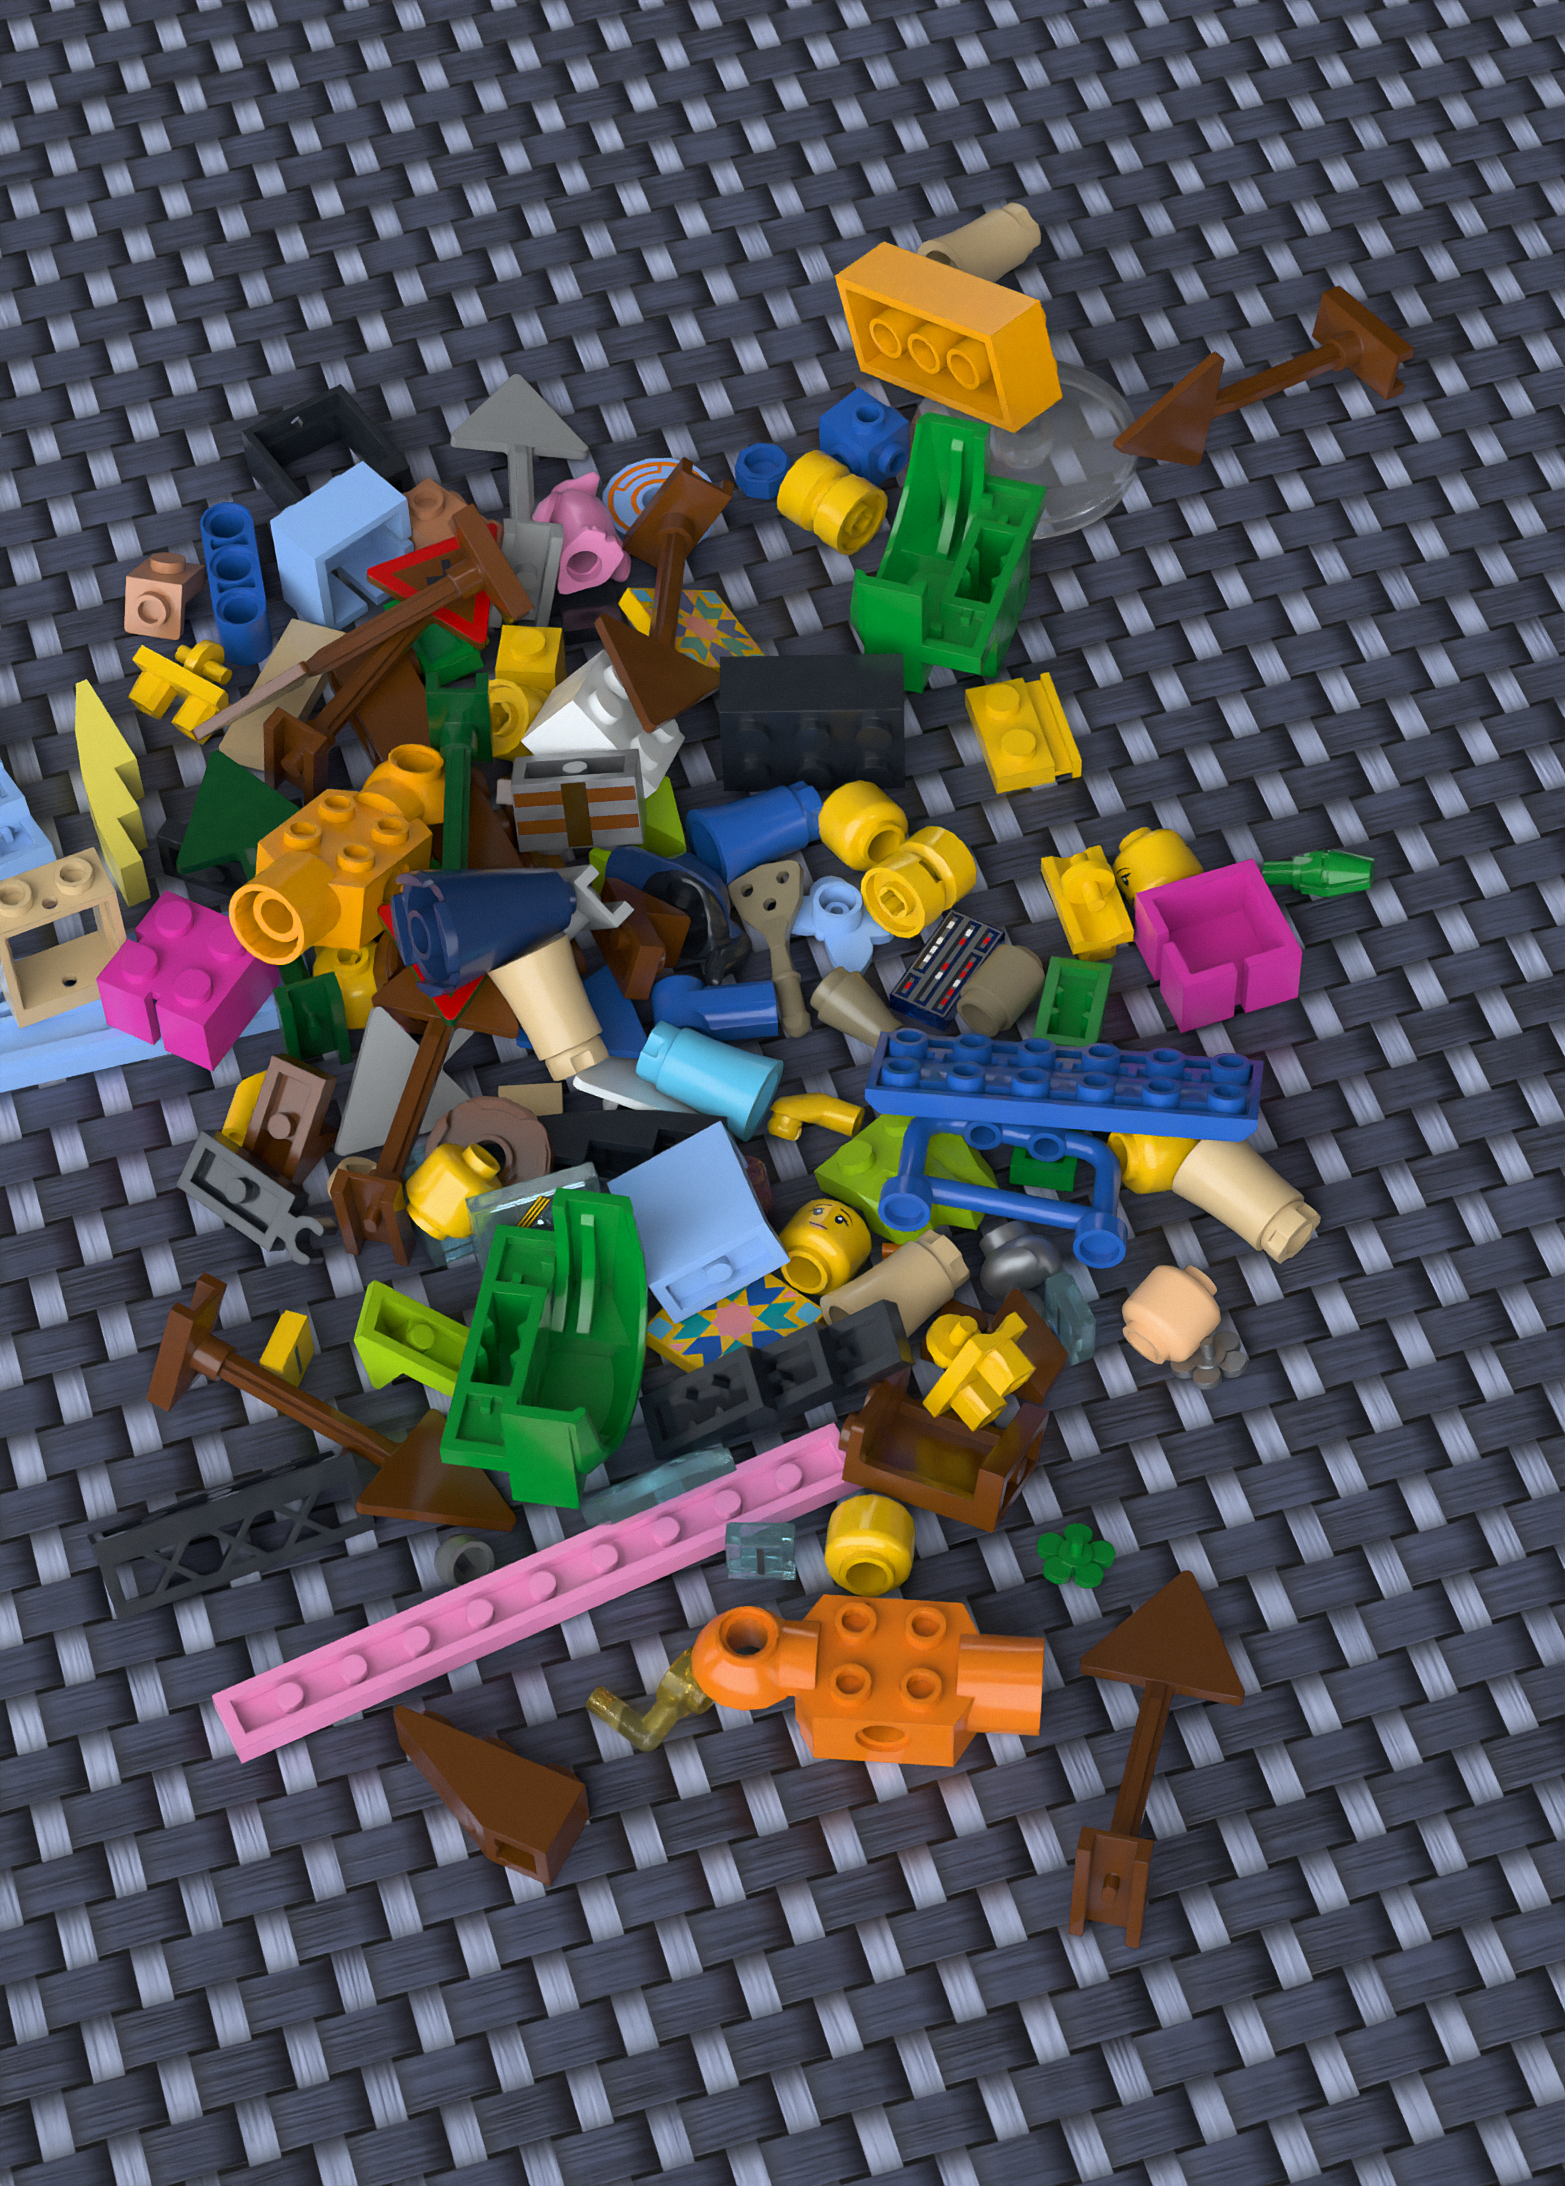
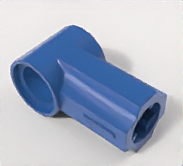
[650,975,778,1041]

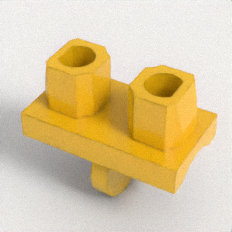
[128,639,232,745]
[1041,845,1134,962]
[922,1312,1036,1432]

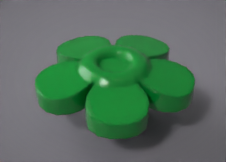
[1036,1523,1115,1589]

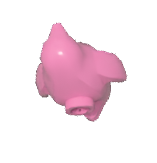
[532,471,631,595]

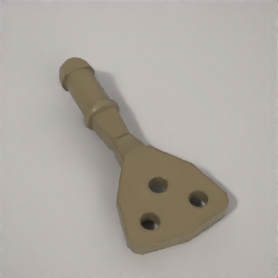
[728,860,811,1038]

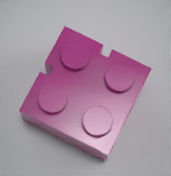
[1134,858,1302,1033]
[96,890,280,1071]

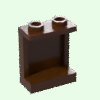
[838,1366,1049,1533]

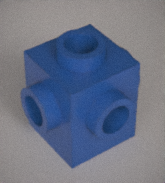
[819,387,910,486]

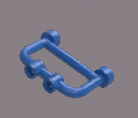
[878,1116,1128,1268]

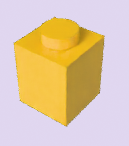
[495,625,567,692]

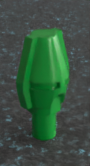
[1263,849,1375,898]

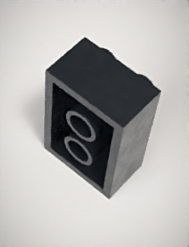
[719,654,905,792]

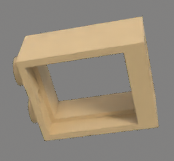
[0,847,127,1029]

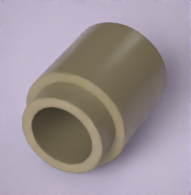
[957,944,1046,1037]

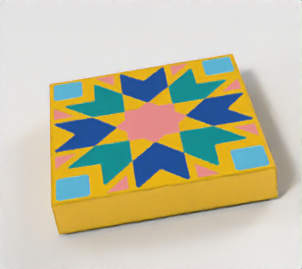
[618,588,765,673]
[646,1273,827,1373]

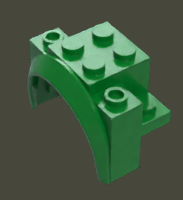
[850,412,1047,694]
[439,1187,648,1509]

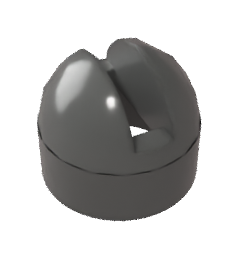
[434,1534,495,1589]

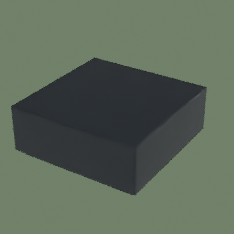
[556,580,623,645]

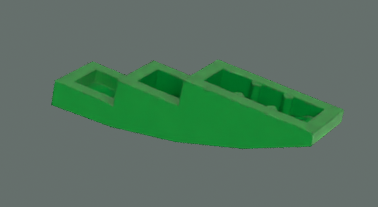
[1009,956,1113,1192]

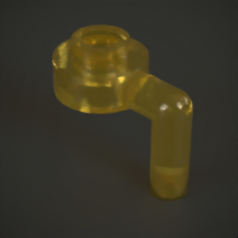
[585,1646,715,1752]

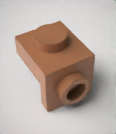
[124,552,205,640]

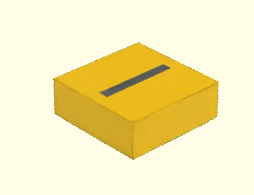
[259,1310,315,1388]

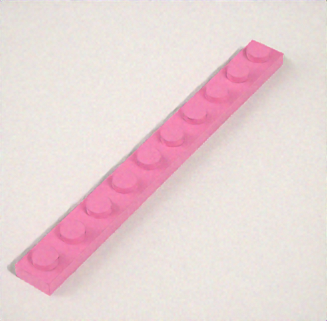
[212,1422,864,1764]

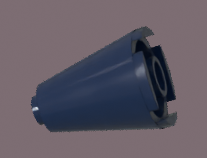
[391,868,577,998]

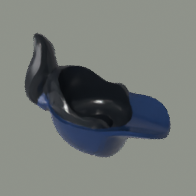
[605,846,752,986]

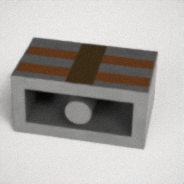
[510,749,647,855]

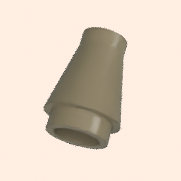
[810,966,905,1050]

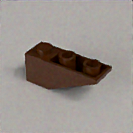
[393,1704,590,1887]

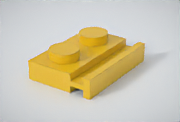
[965,672,1082,794]

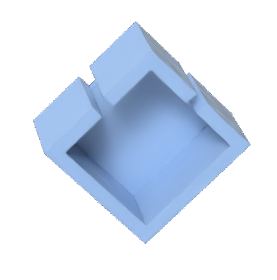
[270,461,414,631]

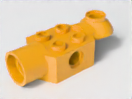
[229,744,445,965]

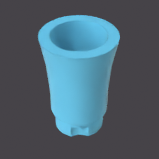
[635,1021,784,1142]

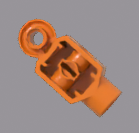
[691,1594,1045,1767]

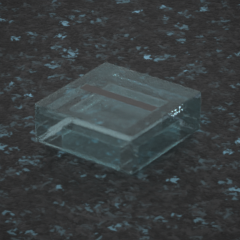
[1045,1271,1096,1366]
[725,1522,797,1580]

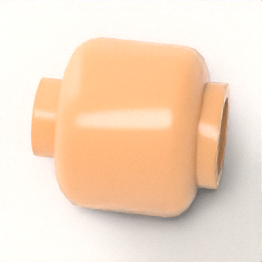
[1122,1265,1221,1364]

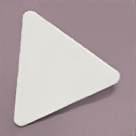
[572,1056,698,1114]

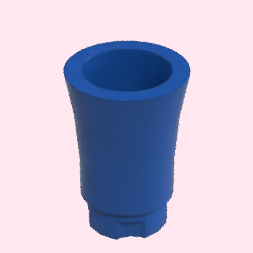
[686,781,823,888]

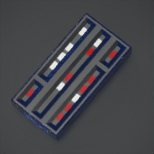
[890,908,1005,1032]

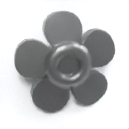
[1170,1331,1247,1390]

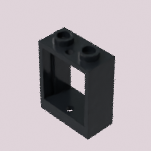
[241,384,413,512]

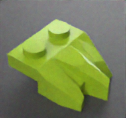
[814,1114,999,1245]

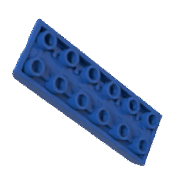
[865,1028,1264,1142]

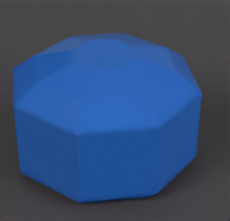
[735,443,792,500]

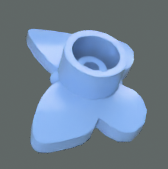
[791,876,894,976]

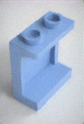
[607,1120,791,1324]

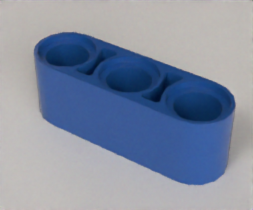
[200,502,273,666]

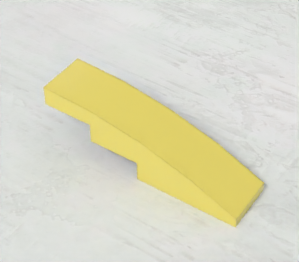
[75,679,151,907]

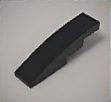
[481,1110,728,1192]
[638,1299,915,1461]

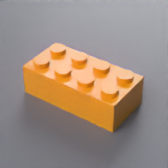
[835,241,1063,433]

